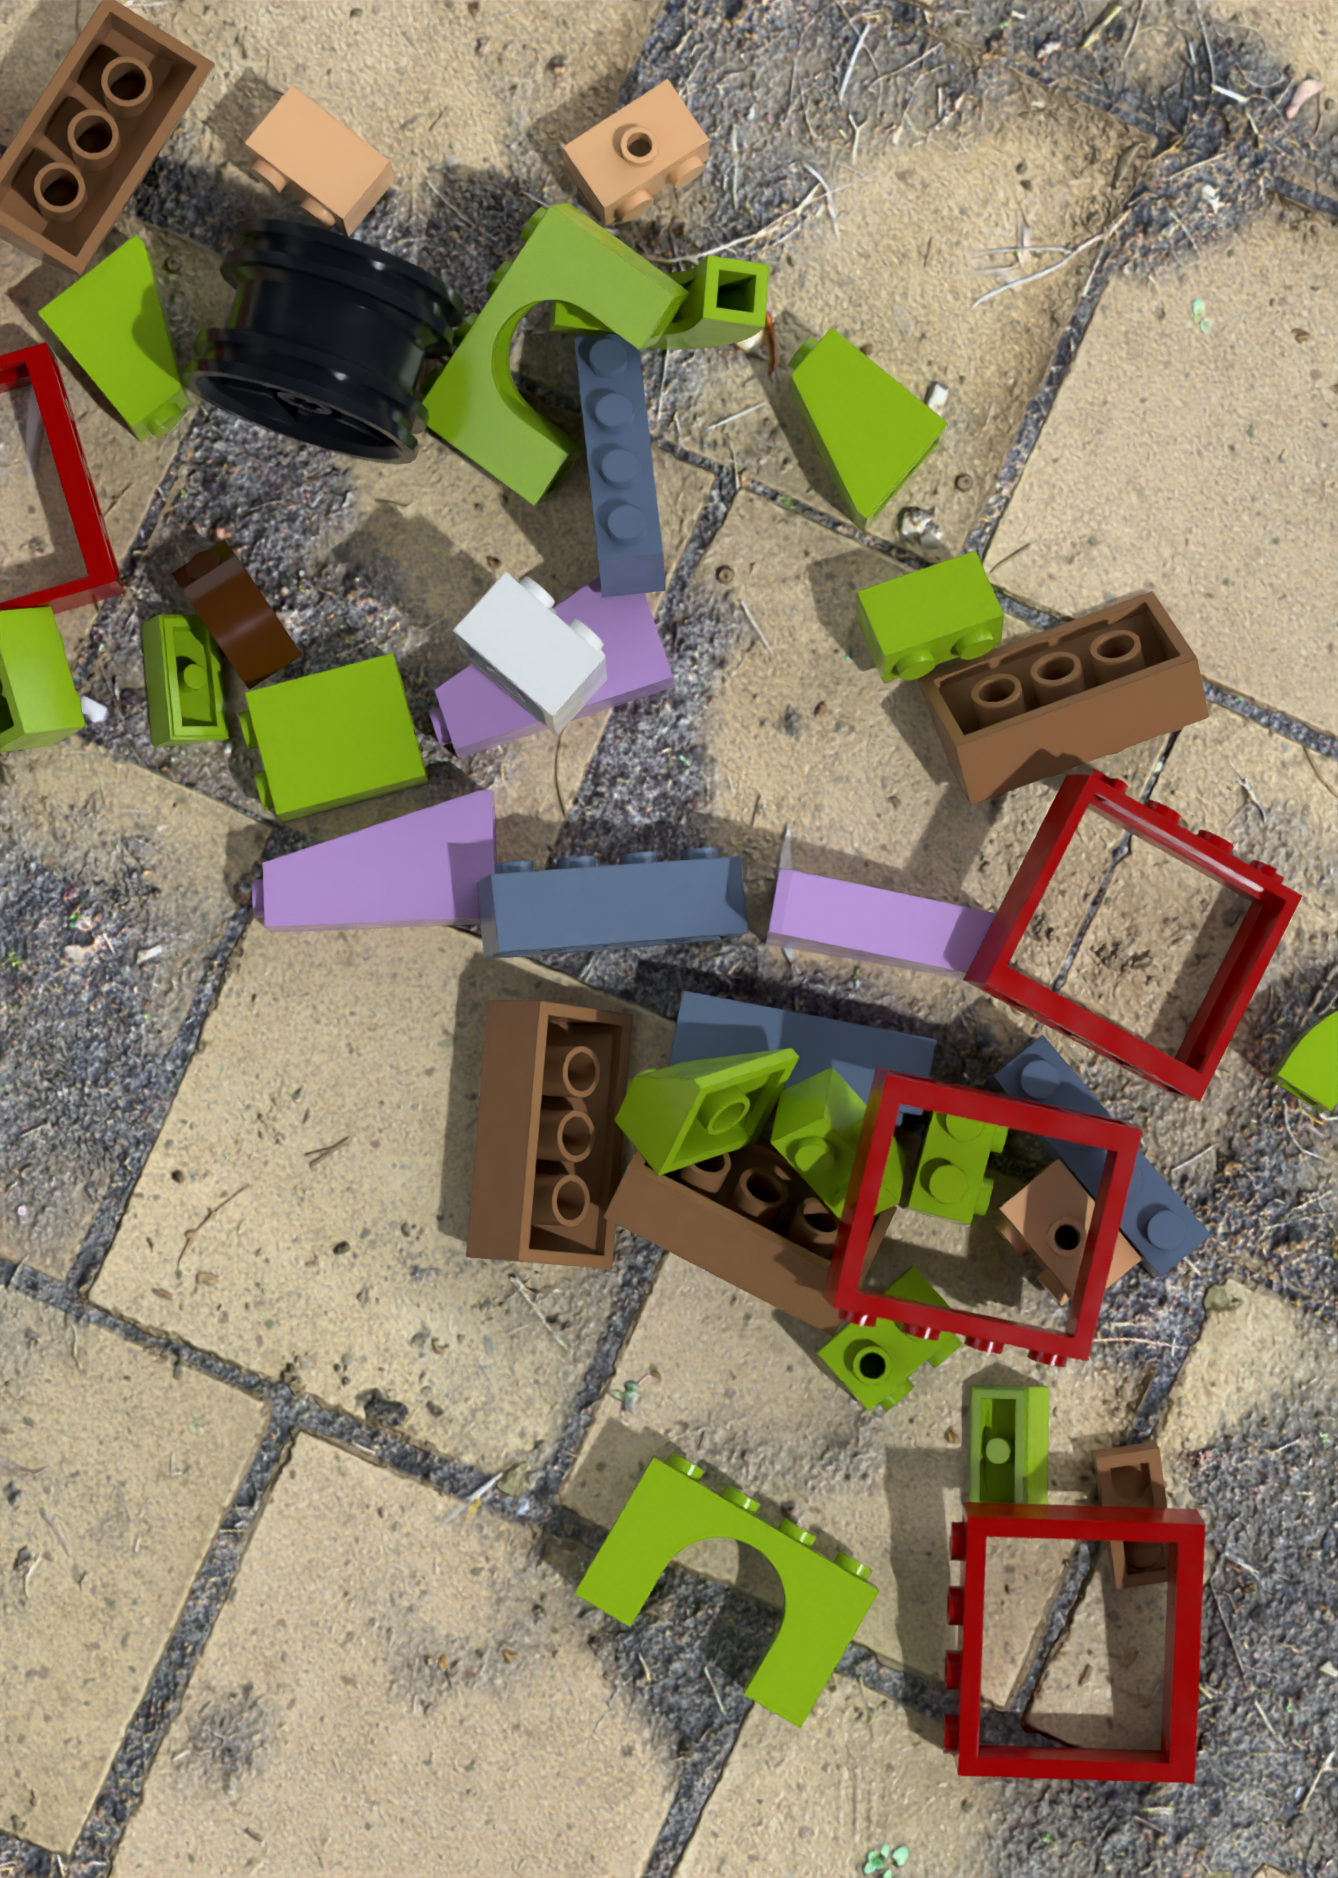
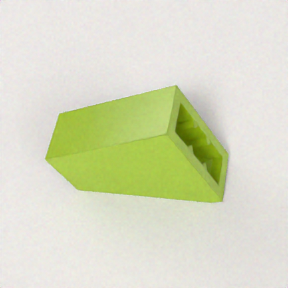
[37,234,190,442]
[788,327,948,532]

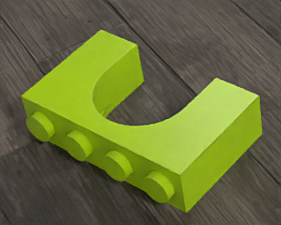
[418,202,690,506]
[574,1451,879,1729]

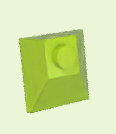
[614,1048,799,1176]

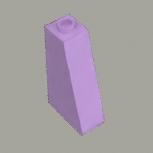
[428,576,673,759]
[252,790,497,933]
[765,868,1010,979]

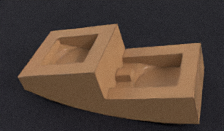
[1092,1441,1169,1589]

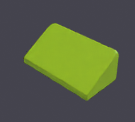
[141,615,229,747]
[969,1385,1049,1504]

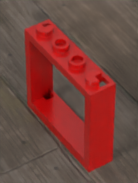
[0,342,126,614]
[963,769,1302,1102]
[823,1066,1143,1367]
[942,1502,1206,1783]

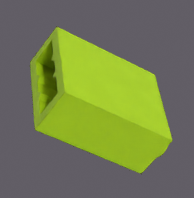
[239,653,430,823]

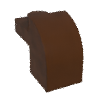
[172,539,302,690]

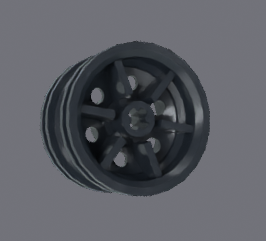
[183,218,466,464]

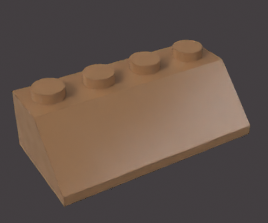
[0,0,215,277]
[918,591,1209,805]
[466,1000,633,1269]
[604,1136,897,1337]

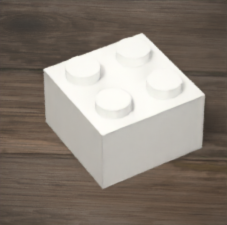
[453,572,607,737]

